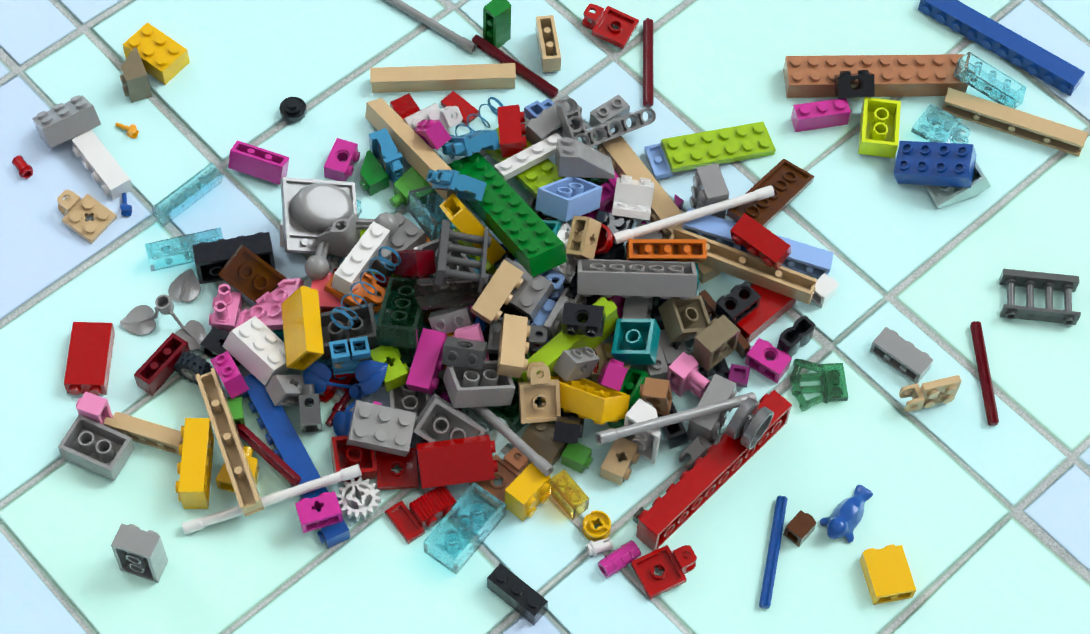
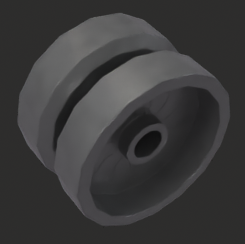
[725,397,774,450]

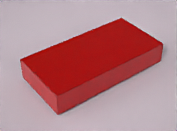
[441,91,479,125]
[385,500,425,544]

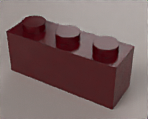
[391,249,436,279]
[134,332,190,396]

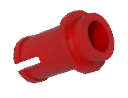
[12,155,33,179]

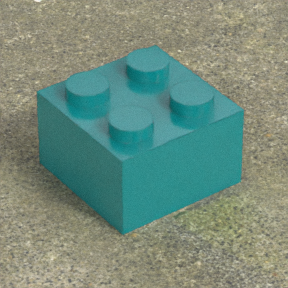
[611,319,661,365]

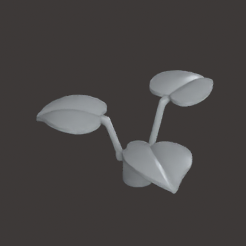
[120,268,207,351]

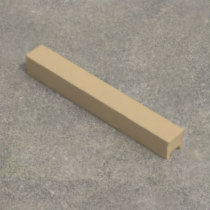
[370,63,516,93]
[941,87,1089,157]
[365,98,457,200]
[669,226,817,304]
[195,368,264,517]

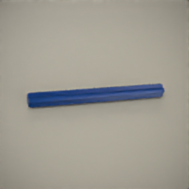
[759,495,788,609]

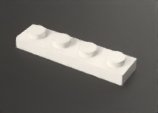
[494,133,563,181]

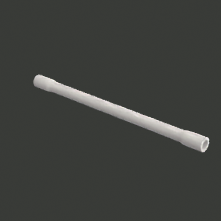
[613,185,775,245]
[182,464,362,535]

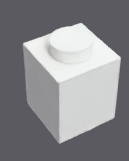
[811,273,839,308]

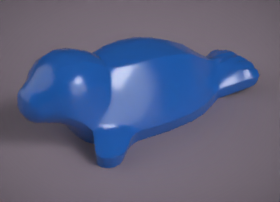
[820,484,873,543]

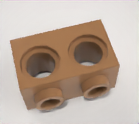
[639,377,673,415]

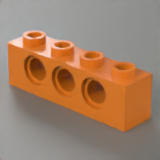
[626,239,707,263]

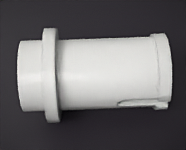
[586,537,613,557]

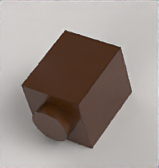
[783,510,817,547]

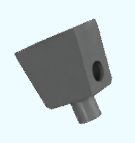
[298,384,322,433]

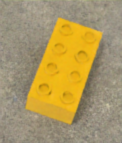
[540,375,630,425]
[175,418,215,509]

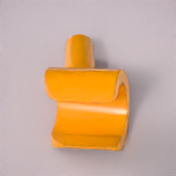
[115,122,139,139]

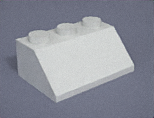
[622,398,661,464]

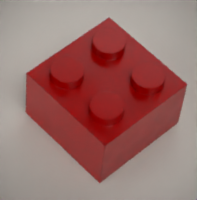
[330,435,377,483]

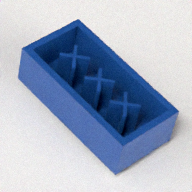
[893,141,977,188]

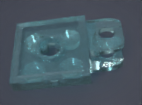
[911,104,971,144]

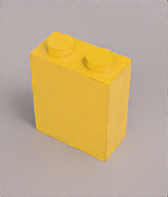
[859,544,916,605]

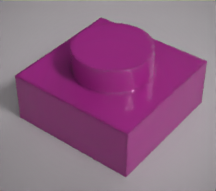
[728,364,750,388]

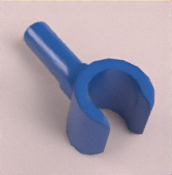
[120,193,132,216]

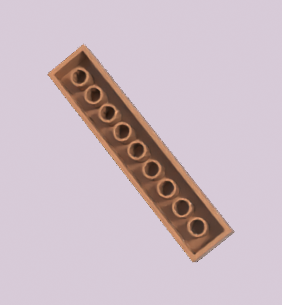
[783,54,969,98]

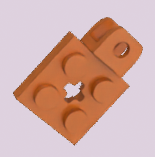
[324,273,388,313]

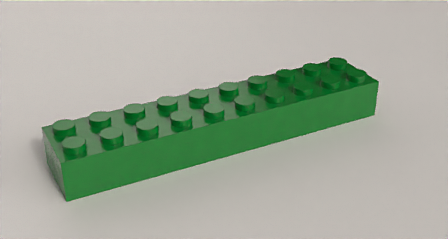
[447,152,567,277]

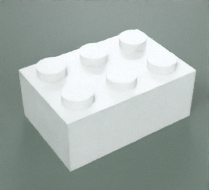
[222,316,290,385]

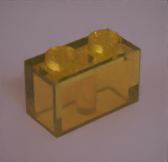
[549,469,590,520]

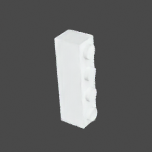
[72,129,133,200]
[331,221,390,295]

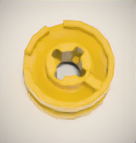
[582,510,611,542]

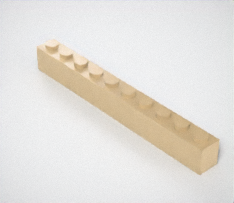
[597,132,721,284]

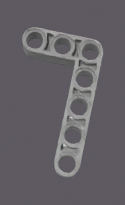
[556,98,656,147]

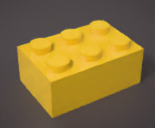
[122,22,190,85]

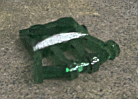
[789,359,848,412]

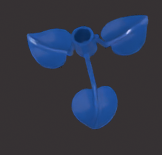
[303,360,388,436]

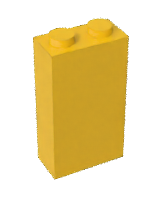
[439,193,506,265]
[281,286,324,370]

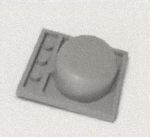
[280,177,357,255]

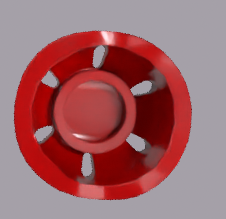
[595,224,614,255]

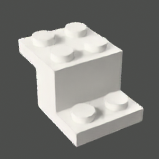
[612,175,654,220]

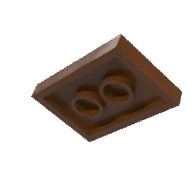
[218,244,287,303]

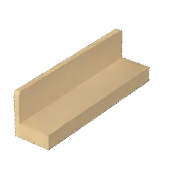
[103,412,183,455]

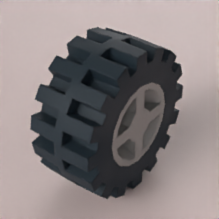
[174,351,213,385]

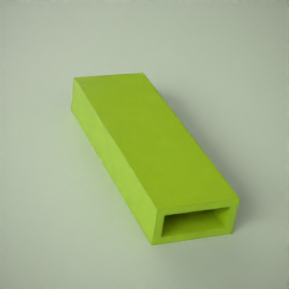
[516,297,619,383]

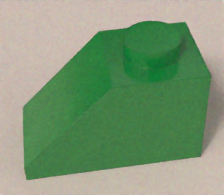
[359,150,390,196]

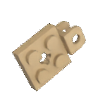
[57,189,117,244]
[518,362,561,424]
[899,375,962,412]

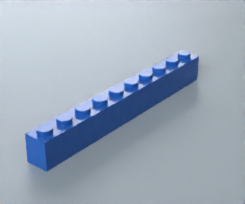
[918,0,1085,96]
[242,374,350,549]

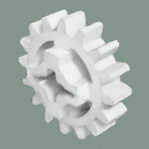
[336,477,381,521]

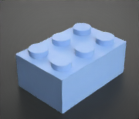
[535,177,603,222]

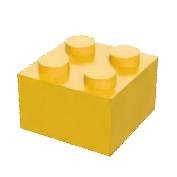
[504,462,551,522]

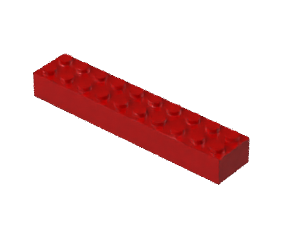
[636,390,792,551]

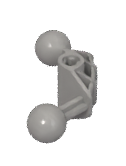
[305,212,399,280]

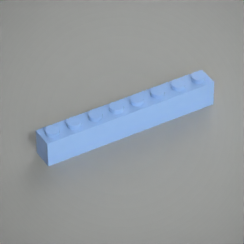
[682,208,834,279]

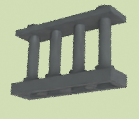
[434,219,491,293]
[999,268,1081,325]

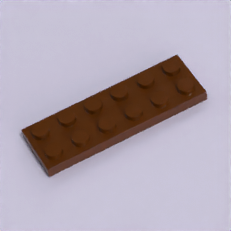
[726,158,815,227]

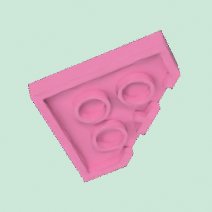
[235,278,304,330]

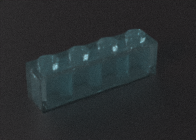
[954,52,1027,109]
[151,162,224,227]
[145,227,223,272]

